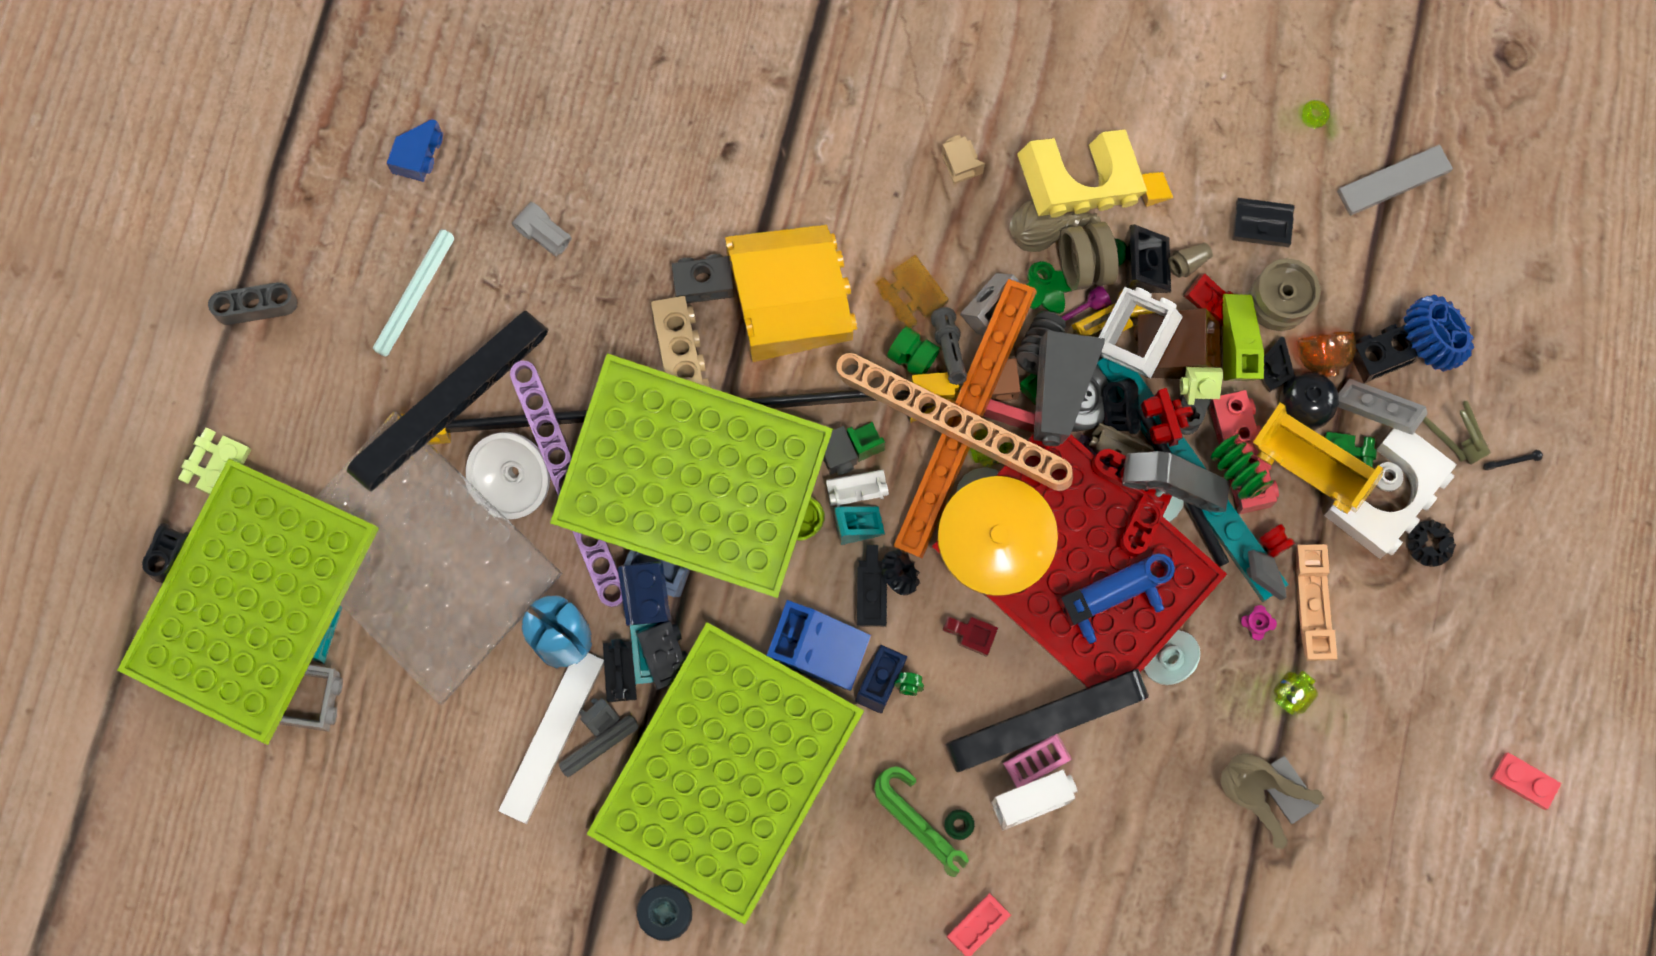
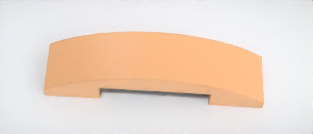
[1296,544,1338,661]

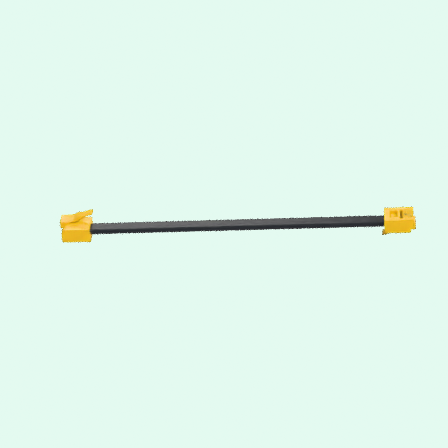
[399,372,959,445]

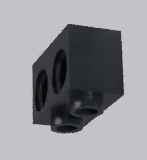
[1349,324,1420,383]

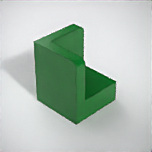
[846,422,886,462]

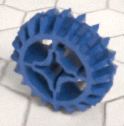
[1403,294,1474,372]

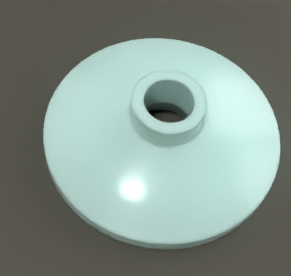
[1144,630,1200,685]

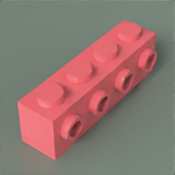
[1208,390,1279,515]

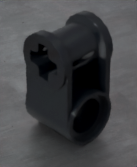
[1103,377,1141,434]
[142,523,189,583]

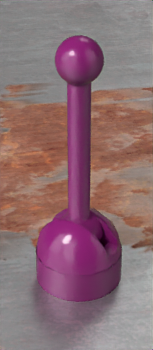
[1062,286,1112,321]

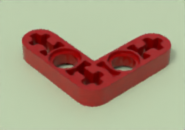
[1092,449,1172,557]

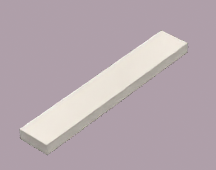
[499,653,604,824]

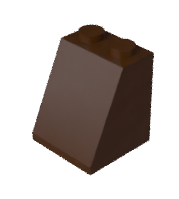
[1134,308,1221,379]

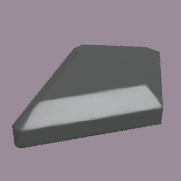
[1246,550,1287,600]

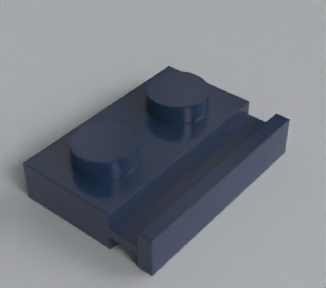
[618,561,671,626]

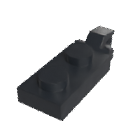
[857,545,887,627]

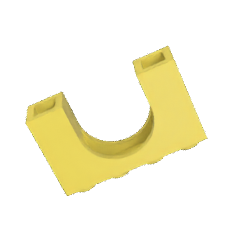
[1017,129,1147,218]

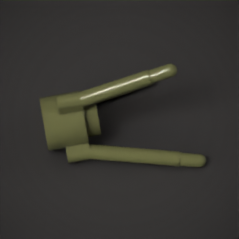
[1423,401,1491,464]

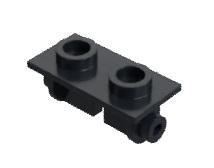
[603,639,637,703]

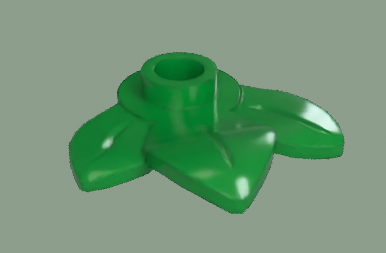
[1026,261,1072,314]

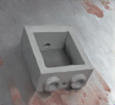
[279,665,343,732]

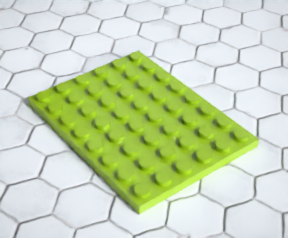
[550,353,833,598]
[117,459,379,745]
[587,622,864,925]

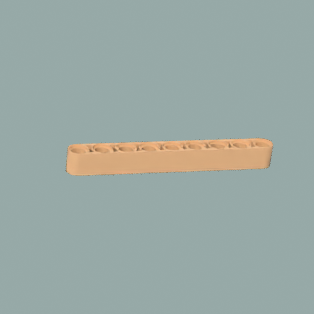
[836,353,1073,491]

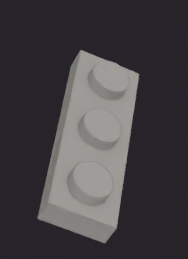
[1338,378,1427,435]

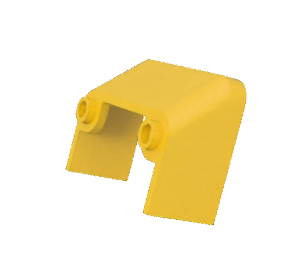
[1253,403,1383,514]

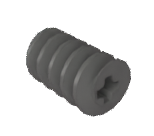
[1015,311,1066,375]

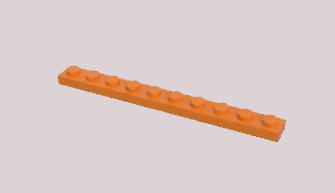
[893,279,1037,559]

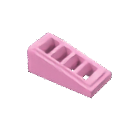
[1003,734,1072,788]

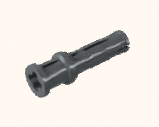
[931,307,967,385]

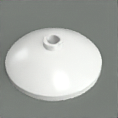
[466,432,550,519]

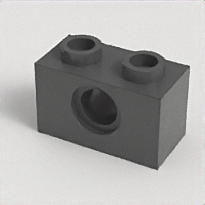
[672,254,734,304]

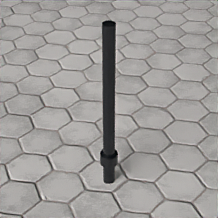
[1137,409,1229,567]

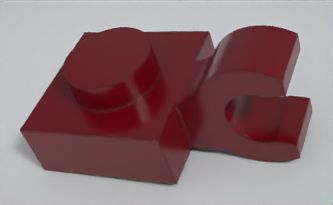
[942,617,998,657]

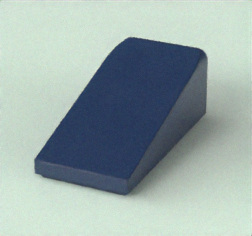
[855,645,907,714]

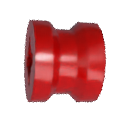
[1258,524,1296,558]

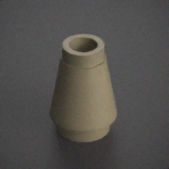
[1168,243,1213,278]

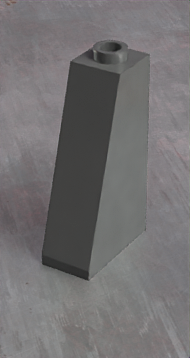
[1034,330,1105,446]

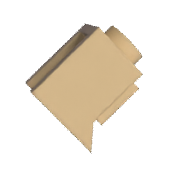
[941,135,985,184]

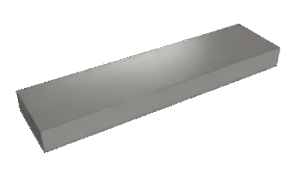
[1337,145,1453,216]

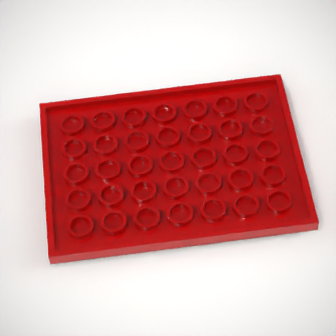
[931,434,1227,687]

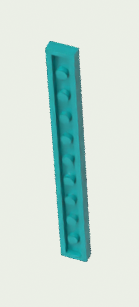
[1096,358,1289,603]

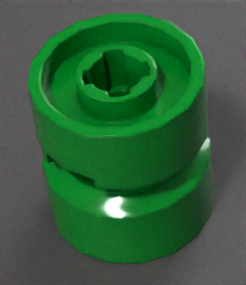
[886,326,941,375]

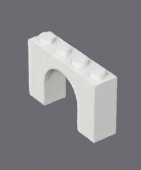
[1324,428,1457,559]

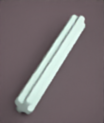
[373,229,454,357]

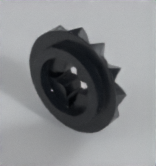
[1408,519,1456,567]
[882,549,920,596]

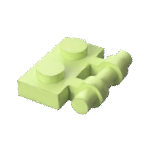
[178,427,251,495]

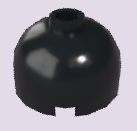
[1279,371,1339,431]

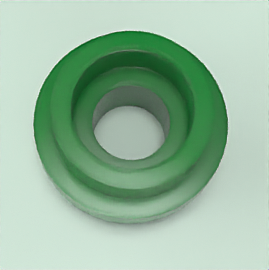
[894,672,925,696]

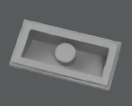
[1267,756,1319,824]

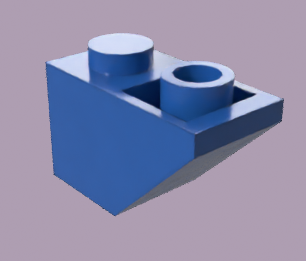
[387,119,443,182]

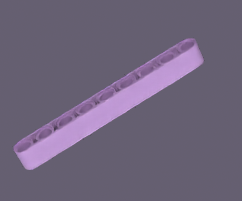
[510,361,623,607]

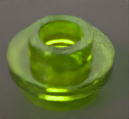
[1301,100,1330,128]

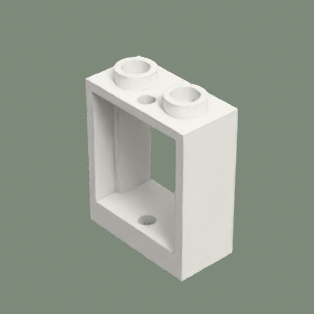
[1098,287,1183,379]
[991,770,1077,831]

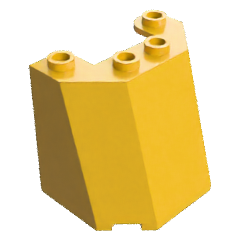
[725,225,857,362]

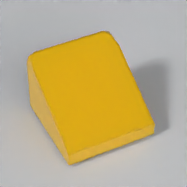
[1142,172,1173,207]

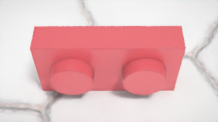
[1491,752,1562,810]

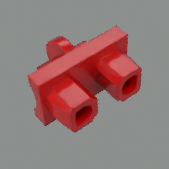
[1141,388,1194,447]

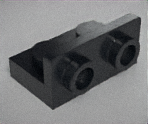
[635,621,688,690]

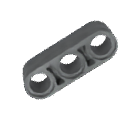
[208,282,298,325]

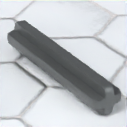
[559,715,639,777]

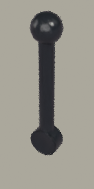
[1484,450,1543,471]

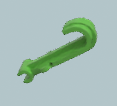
[874,767,969,877]

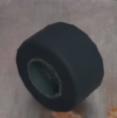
[637,885,692,941]

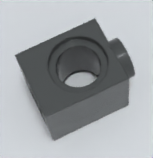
[823,426,858,475]

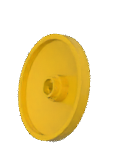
[938,476,1058,596]

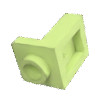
[1180,367,1223,405]

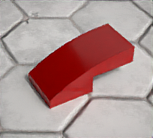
[1184,273,1233,326]

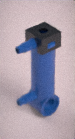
[1057,554,1175,644]

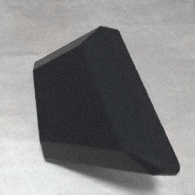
[1261,336,1295,392]

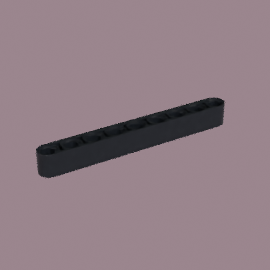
[346,311,548,492]

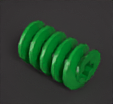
[1211,434,1274,500]

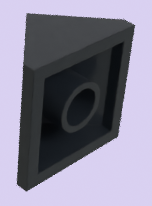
[1125,224,1171,293]

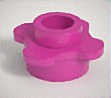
[1241,605,1277,641]

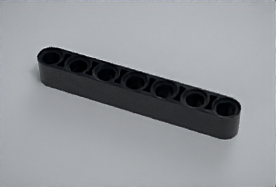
[945,669,1149,772]

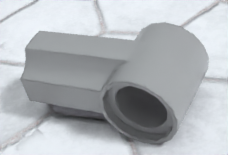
[512,202,571,257]

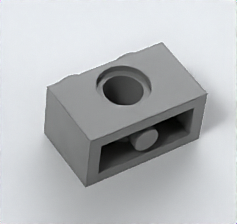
[960,273,1020,335]

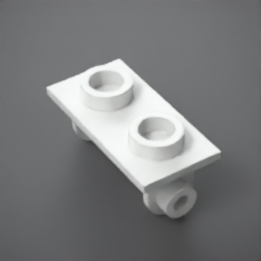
[826,469,889,507]

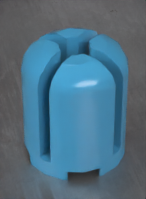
[522,596,592,669]

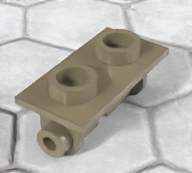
[1088,423,1153,466]

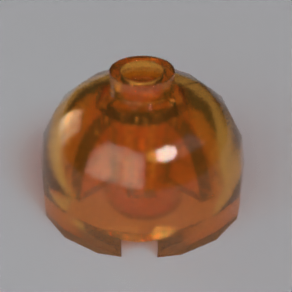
[1296,331,1356,377]

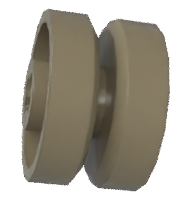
[1059,222,1118,290]
[1248,258,1321,332]

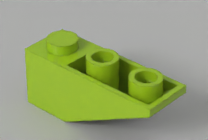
[1223,294,1264,381]

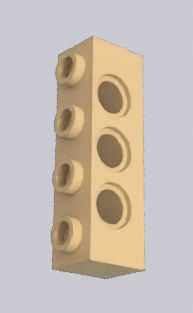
[651,296,710,387]

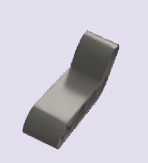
[1122,451,1230,512]

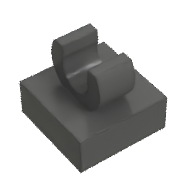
[579,698,620,737]

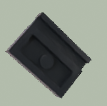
[1232,198,1295,248]

